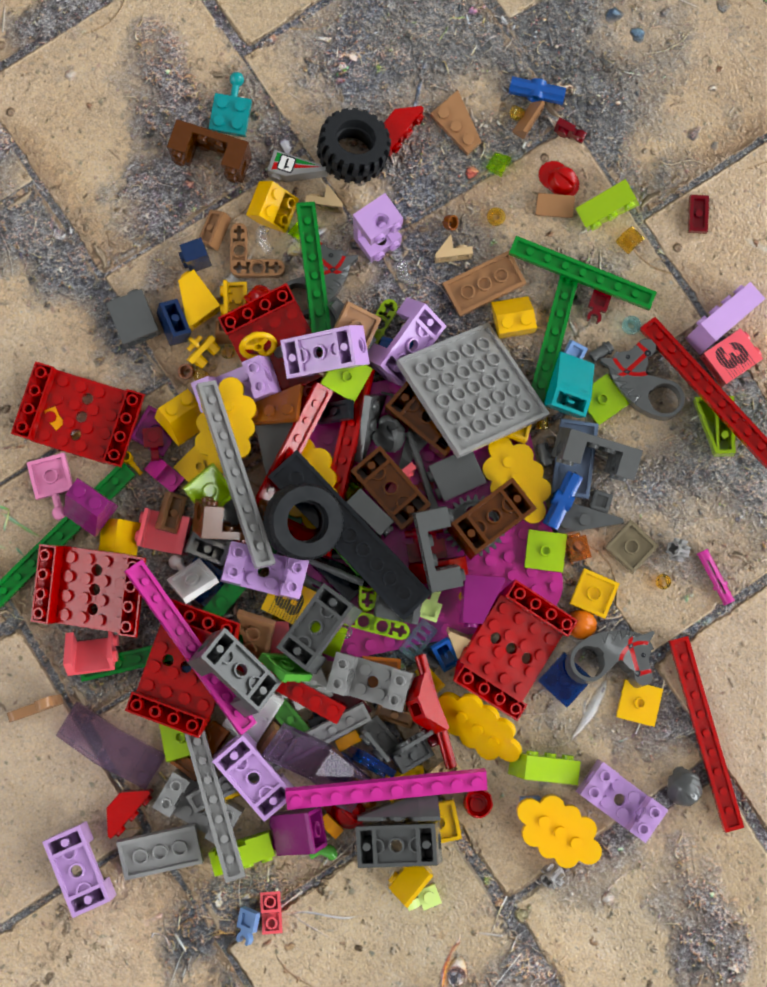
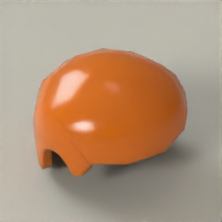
[569,610,597,639]

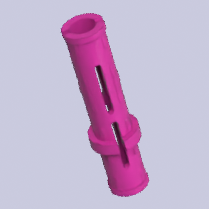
[697,549,735,606]

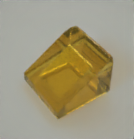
[616,226,644,254]

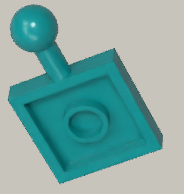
[209,72,252,137]

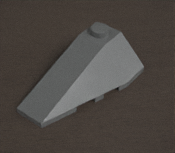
[357,795,440,821]

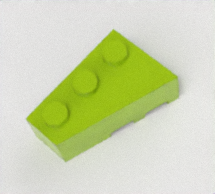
[575,179,639,231]
[693,396,736,457]
[508,750,581,785]
[208,830,276,877]

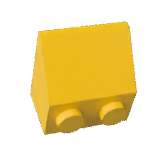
[491,296,537,339]
[155,389,201,447]
[388,866,433,908]

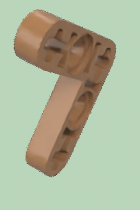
[230,223,285,278]
[7,694,64,723]

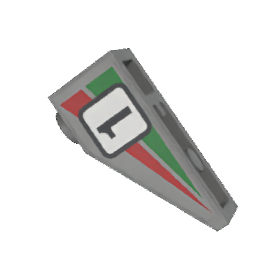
[267,150,328,182]

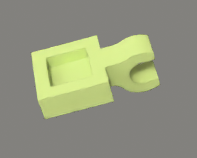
[420,591,443,623]
[408,883,442,911]

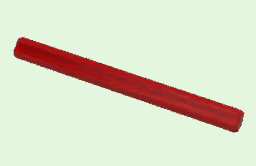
[415,654,457,769]

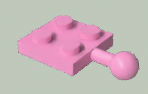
[27,453,73,521]

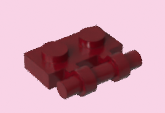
[404,527,448,564]

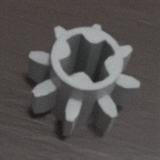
[666,538,691,562]
[540,863,565,890]

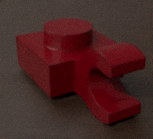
[142,427,164,461]

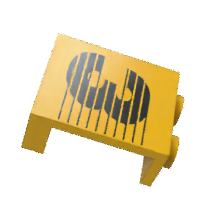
[261,586,317,624]

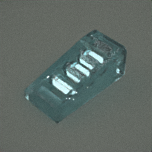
[399,618,438,662]

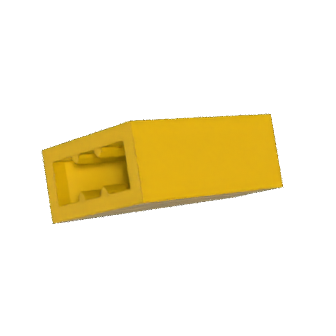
[178,269,220,331]

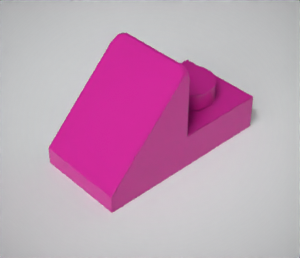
[144,457,186,493]

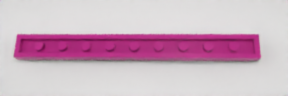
[124,559,257,735]
[285,768,488,810]

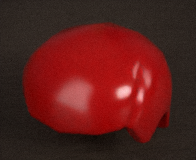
[463,790,493,819]

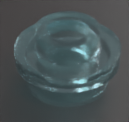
[622,316,641,335]

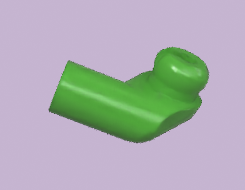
[309,844,338,860]

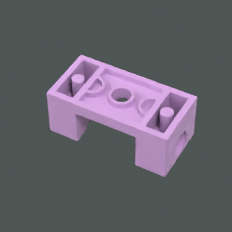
[353,193,403,262]
[368,297,446,387]
[280,325,370,379]
[191,355,281,413]
[220,541,309,601]
[212,732,294,822]
[576,759,668,843]
[42,821,116,918]

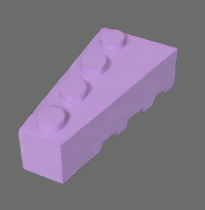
[685,282,765,355]

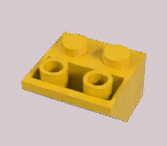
[246,181,299,233]

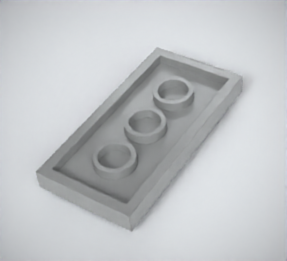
[116,823,204,880]

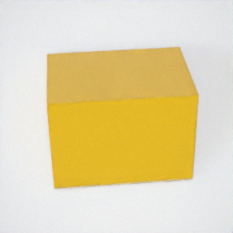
[98,519,141,555]

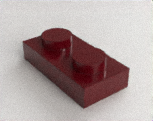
[688,195,709,234]

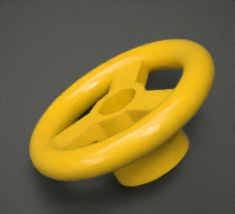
[239,332,277,359]

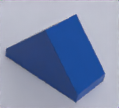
[429,637,458,673]

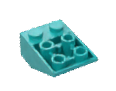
[544,351,595,418]

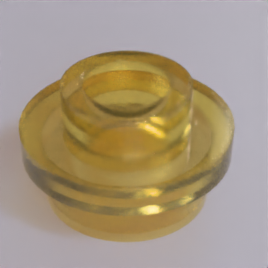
[487,207,506,226]

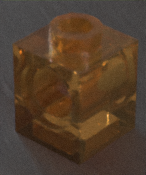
[566,533,592,563]

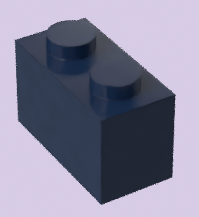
[178,237,212,272]
[156,299,191,346]

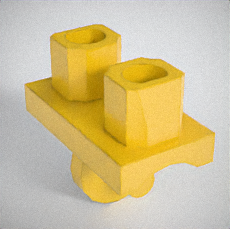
[186,335,220,369]

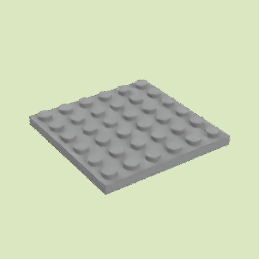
[396,322,550,459]

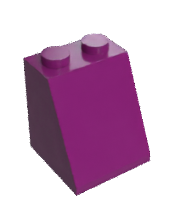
[64,478,118,537]
[459,575,505,628]
[269,807,328,856]

